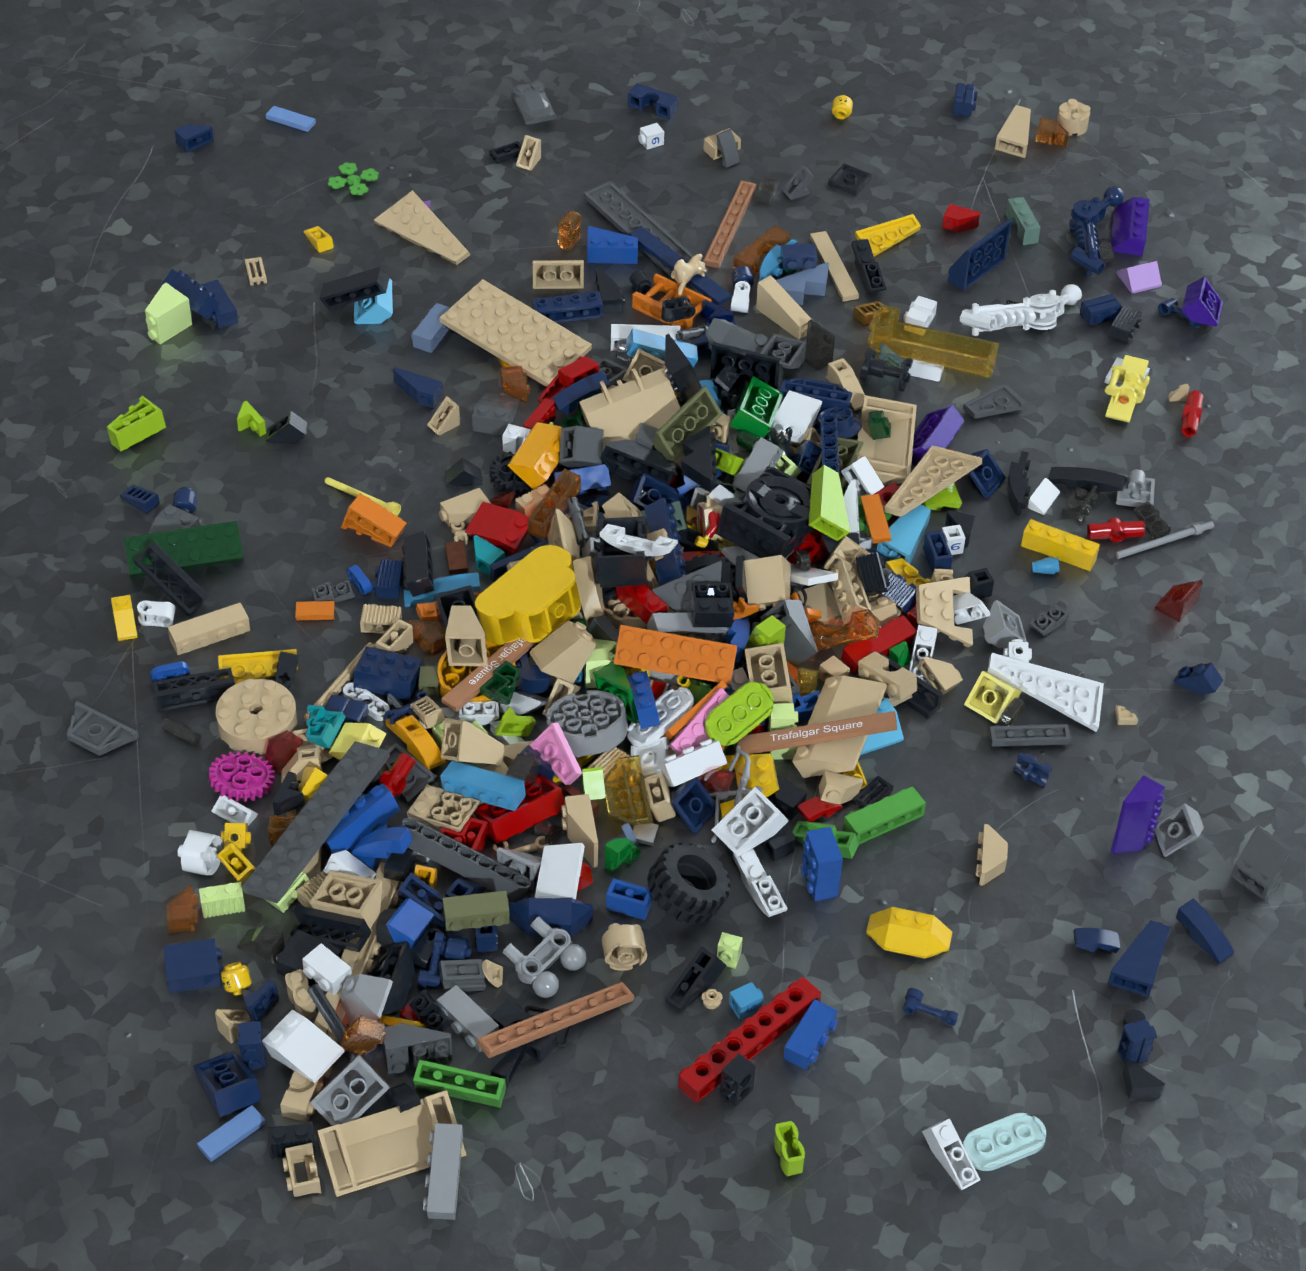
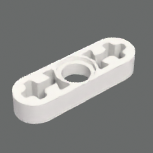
[343,682,390,721]

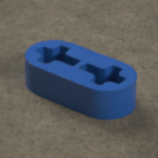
[346,564,372,595]

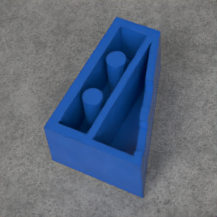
[587,226,638,264]

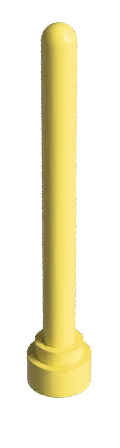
[325,477,401,516]

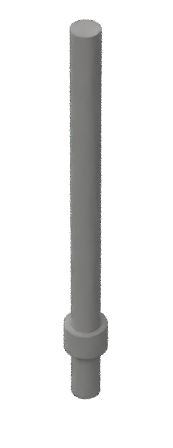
[1115,521,1214,559]

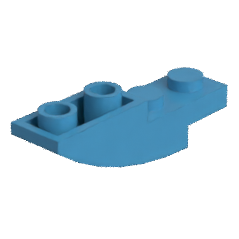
[759,239,797,282]

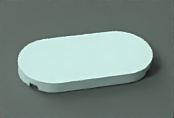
[963,1113,1046,1171]

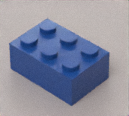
[800,827,843,901]

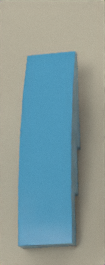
[403,572,480,607]

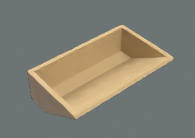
[579,368,680,451]

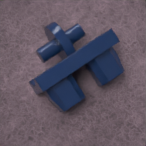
[1013,752,1052,787]

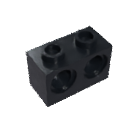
[720,1054,756,1106]

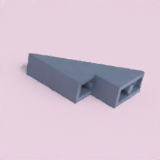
[776,262,829,305]

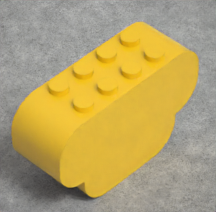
[475,545,581,645]

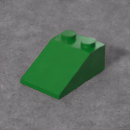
[593,663,639,724]

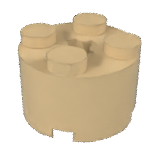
[1056,99,1090,136]
[602,923,647,971]

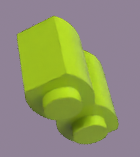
[774,1121,805,1176]

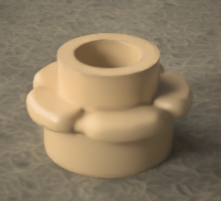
[701,989,723,1009]

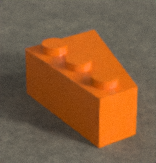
[341,493,407,547]

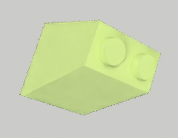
[145,283,192,344]

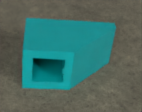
[474,535,505,577]

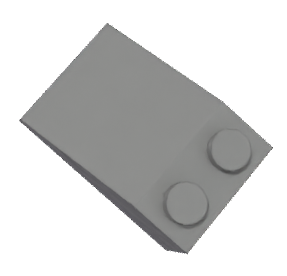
[310,1053,390,1126]

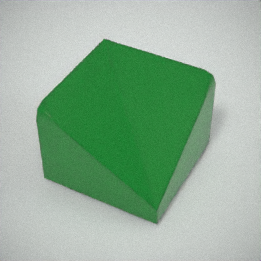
[889,641,911,667]

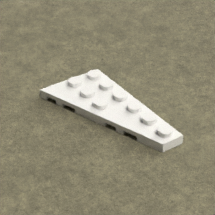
[987,653,1104,732]

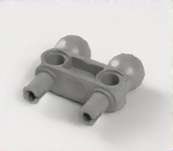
[502,916,586,998]

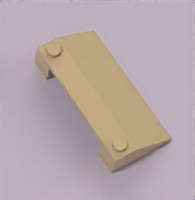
[856,395,917,486]
[792,675,887,778]
[315,1090,466,1197]

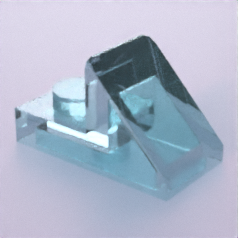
[879,343,905,368]

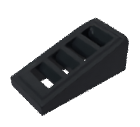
[490,1044,525,1088]

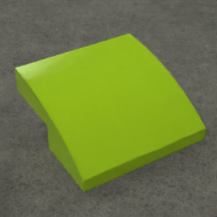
[923,483,962,511]

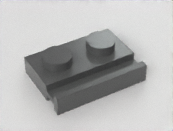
[438,959,486,993]

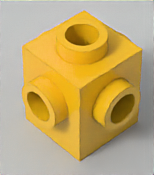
[221,823,251,852]

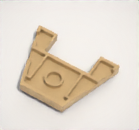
[916,577,973,648]

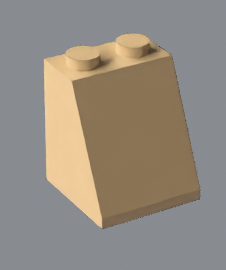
[744,555,791,611]
[445,606,488,666]
[530,621,596,683]
[441,719,505,765]

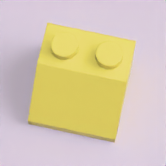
[964,671,1022,724]
[328,723,387,760]

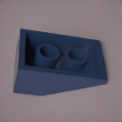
[628,473,691,515]
[193,1050,261,1117]

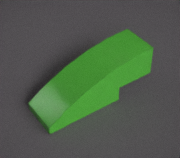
[792,821,859,859]

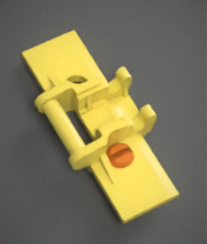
[1105,355,1150,423]

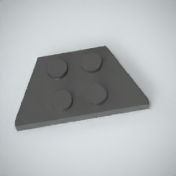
[652,560,722,613]
[67,701,139,756]

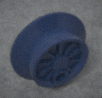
[813,406,862,439]

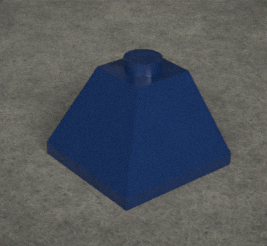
[969,449,1006,499]
[670,777,716,834]

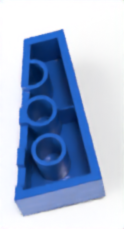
[323,784,400,854]

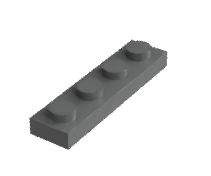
[989,724,1071,746]

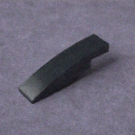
[1048,467,1126,493]

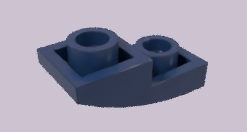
[1073,928,1120,953]

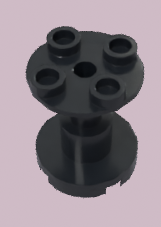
[860,348,913,392]

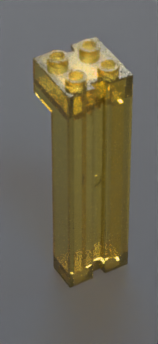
[867,304,1000,378]

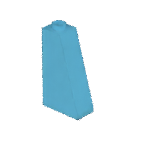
[877,504,931,564]

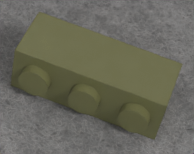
[443,891,510,931]

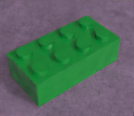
[730,376,783,439]

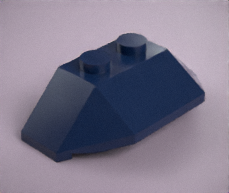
[780,378,853,414]
[509,898,593,938]

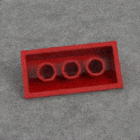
[473,775,565,844]

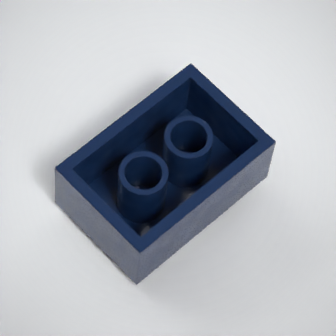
[354,646,422,701]

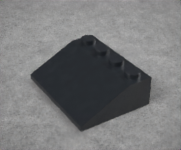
[665,333,702,405]
[710,342,784,391]

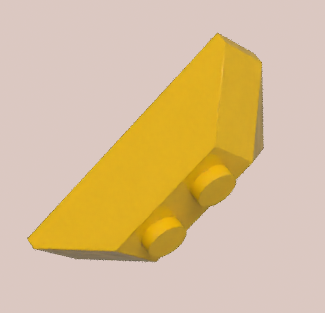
[866,907,952,959]

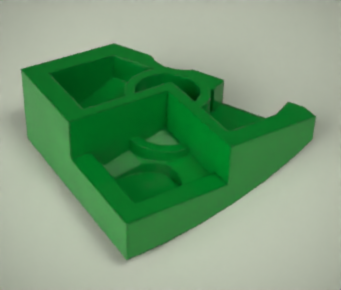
[604,838,642,874]

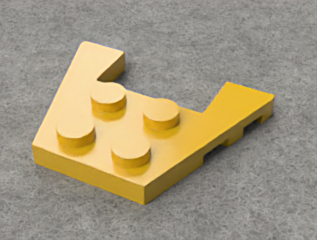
[714,754,779,818]

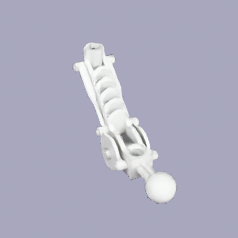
[960,284,1082,336]

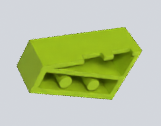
[107,396,166,451]
[742,615,786,660]

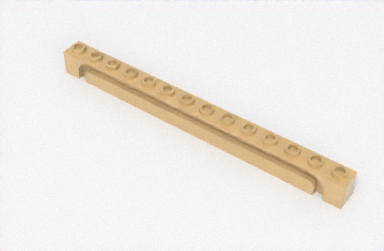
[280,862,407,1123]

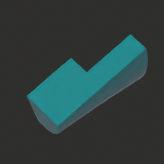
[306,705,346,748]

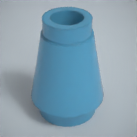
[1032,556,1059,575]

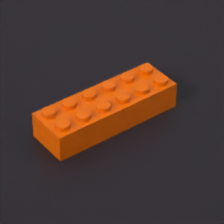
[614,625,737,685]

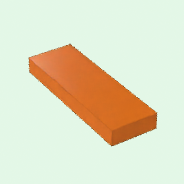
[860,494,891,544]

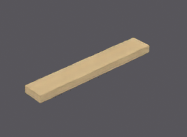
[810,231,859,302]

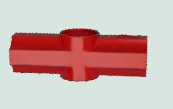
[1181,390,1204,437]
[1087,518,1145,542]
[379,753,416,797]

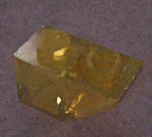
[796,666,820,697]

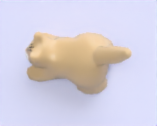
[671,254,707,295]

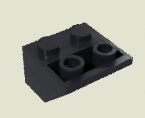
[691,582,734,627]

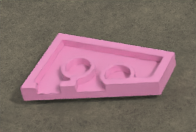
[530,723,582,785]

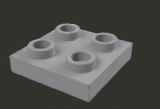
[1116,469,1155,509]

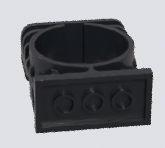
[716,467,815,558]

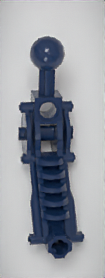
[1069,186,1124,276]

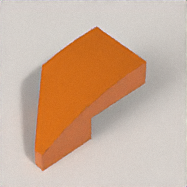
[733,597,760,620]

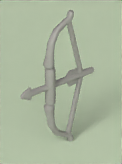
[709,745,763,843]

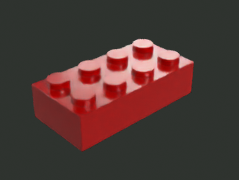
[523,398,556,429]

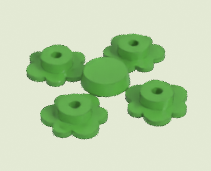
[328,162,379,195]

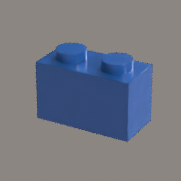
[606,878,652,920]

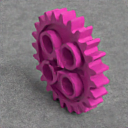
[208,751,275,802]

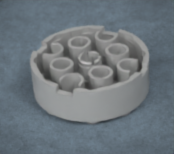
[546,690,628,757]

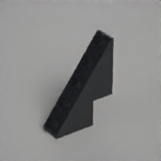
[681,426,718,493]

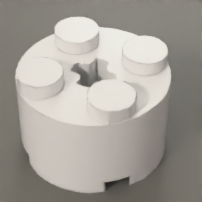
[178,830,223,875]

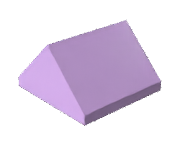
[1116,261,1162,294]

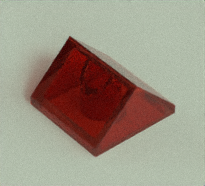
[1155,580,1203,622]

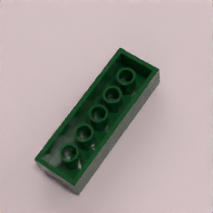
[124,521,243,579]

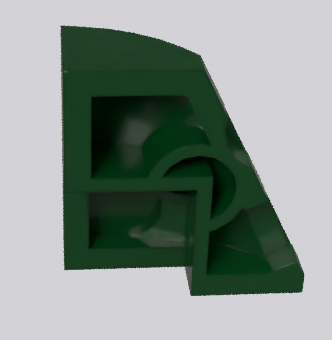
[480,660,521,705]

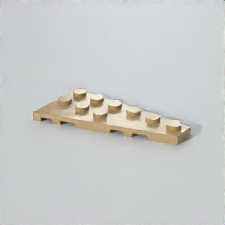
[374,190,470,265]
[885,445,982,517]

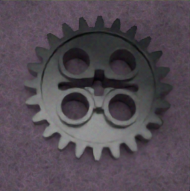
[489,451,548,497]

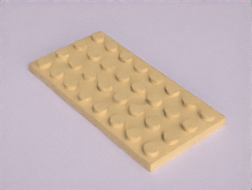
[440,279,592,387]

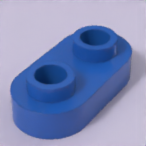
[150,662,190,683]

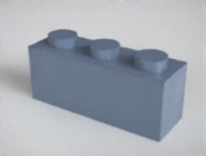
[411,303,451,353]

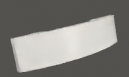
[600,524,678,556]

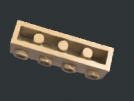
[830,559,872,629]

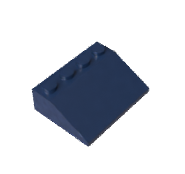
[948,219,1012,291]

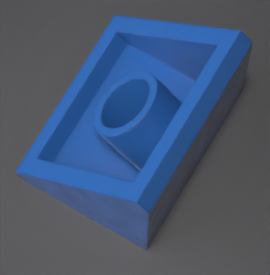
[386,898,434,949]

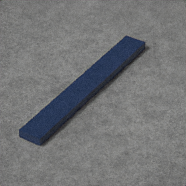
[629,227,731,306]

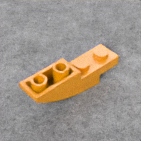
[385,715,446,770]

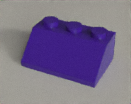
[1182,276,1223,327]

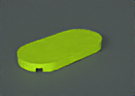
[705,682,774,746]

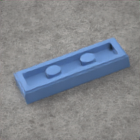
[266,106,316,132]
[197,1105,266,1162]

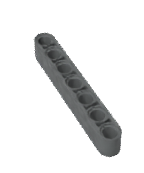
[400,818,531,902]

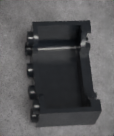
[594,516,647,588]

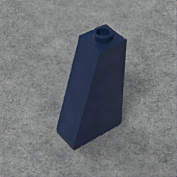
[1108,920,1171,997]

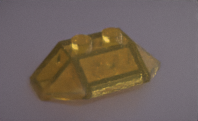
[604,755,653,826]

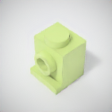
[717,932,743,969]

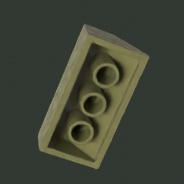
[653,386,723,461]
[807,437,863,490]

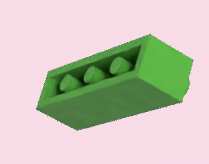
[843,786,926,844]
[413,1060,506,1108]

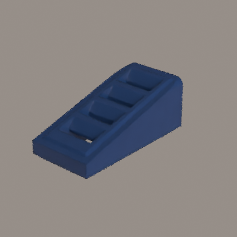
[120,485,160,514]

